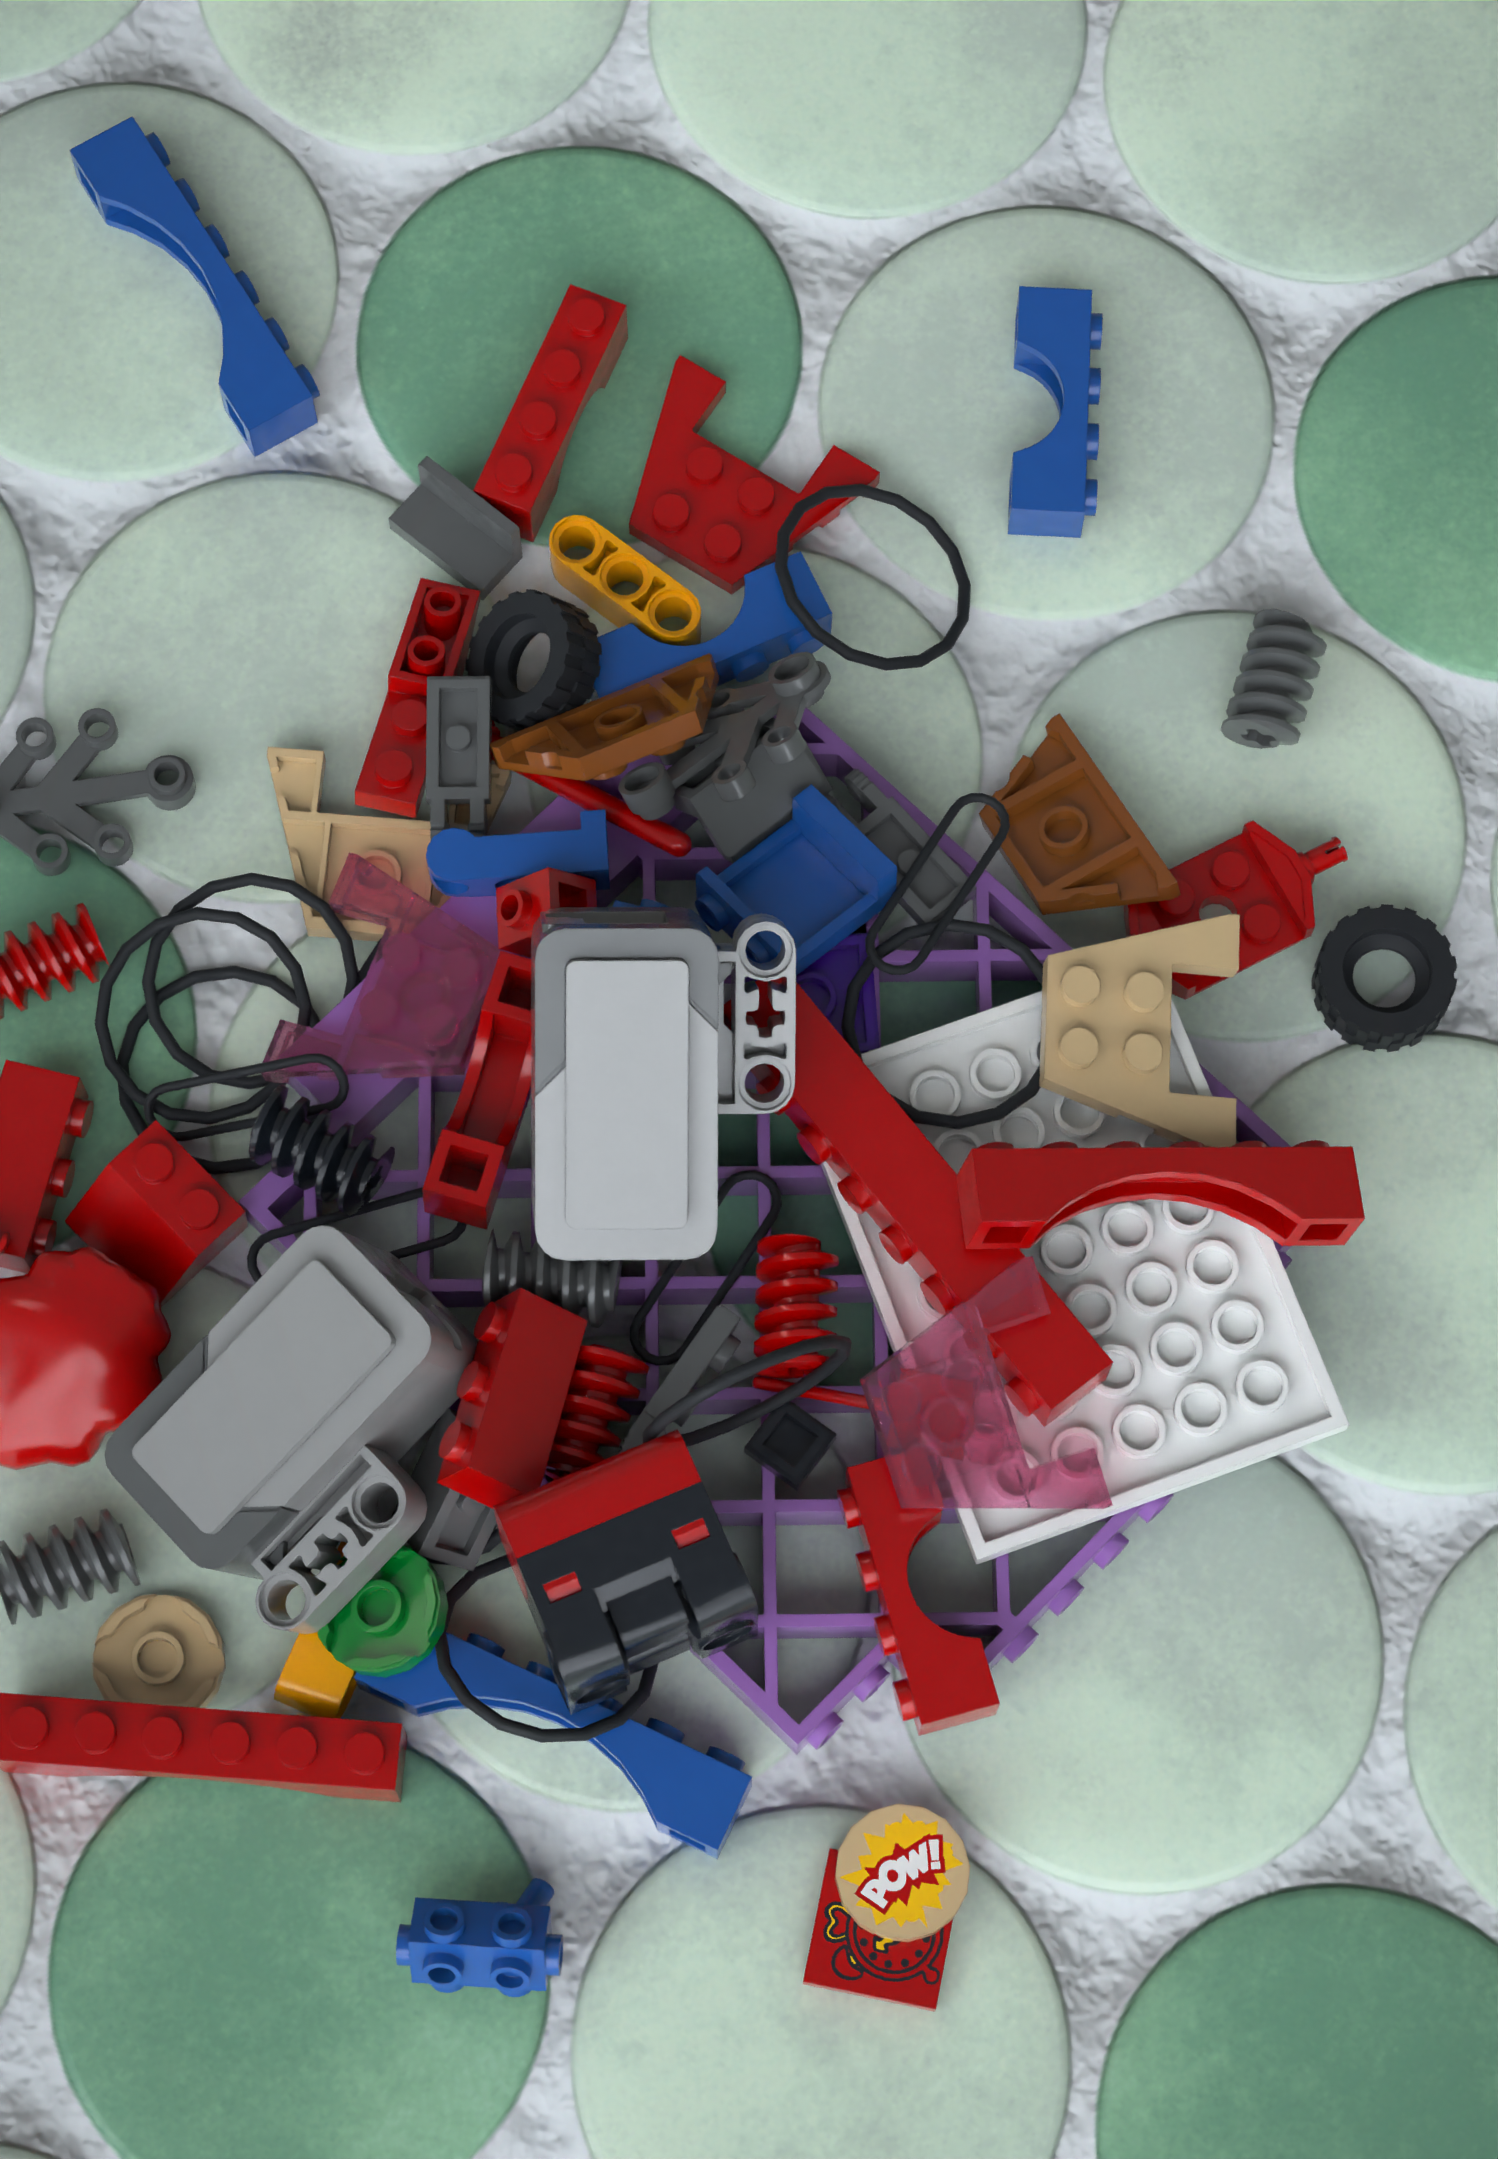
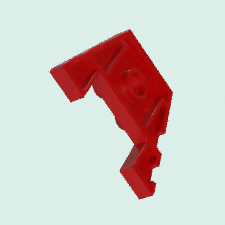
[629,355,880,595]

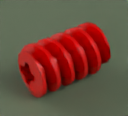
[0,903,110,1019]
[753,1234,839,1379]
[545,1344,650,1480]

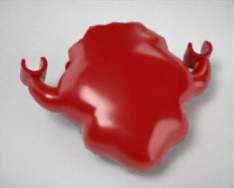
[0,1232,171,1470]

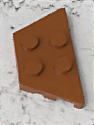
[490,653,719,781]
[979,713,1181,915]

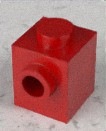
[496,867,597,957]

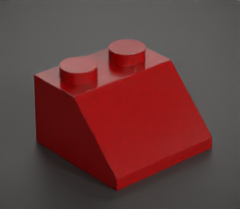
[65,1120,248,1307]

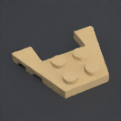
[267,747,512,943]
[1039,914,1240,1147]

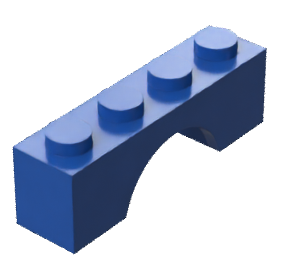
[1008,286,1103,538]
[590,551,832,701]

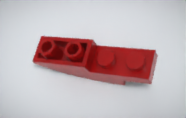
[355,578,481,818]

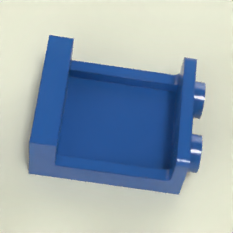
[695,784,897,976]

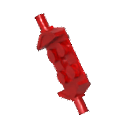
[1124,820,1348,1000]

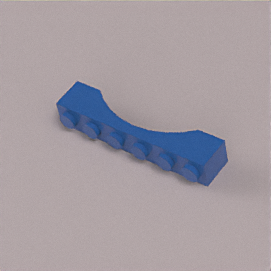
[70,116,320,457]
[354,1632,752,1859]

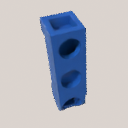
[426,810,610,897]

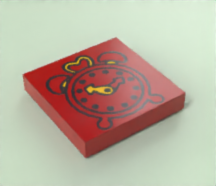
[803,1848,953,2012]

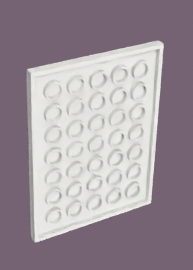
[821,991,1349,1565]

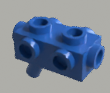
[396,1878,563,1997]

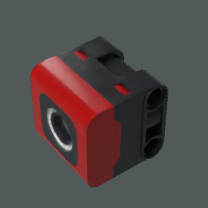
[493,1429,758,1715]

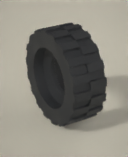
[465,589,602,731]
[1312,904,1457,1052]

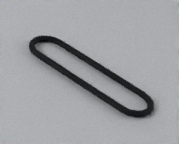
[865,793,1010,975]
[143,1053,349,1141]
[630,1170,782,1366]
[247,1187,467,1282]

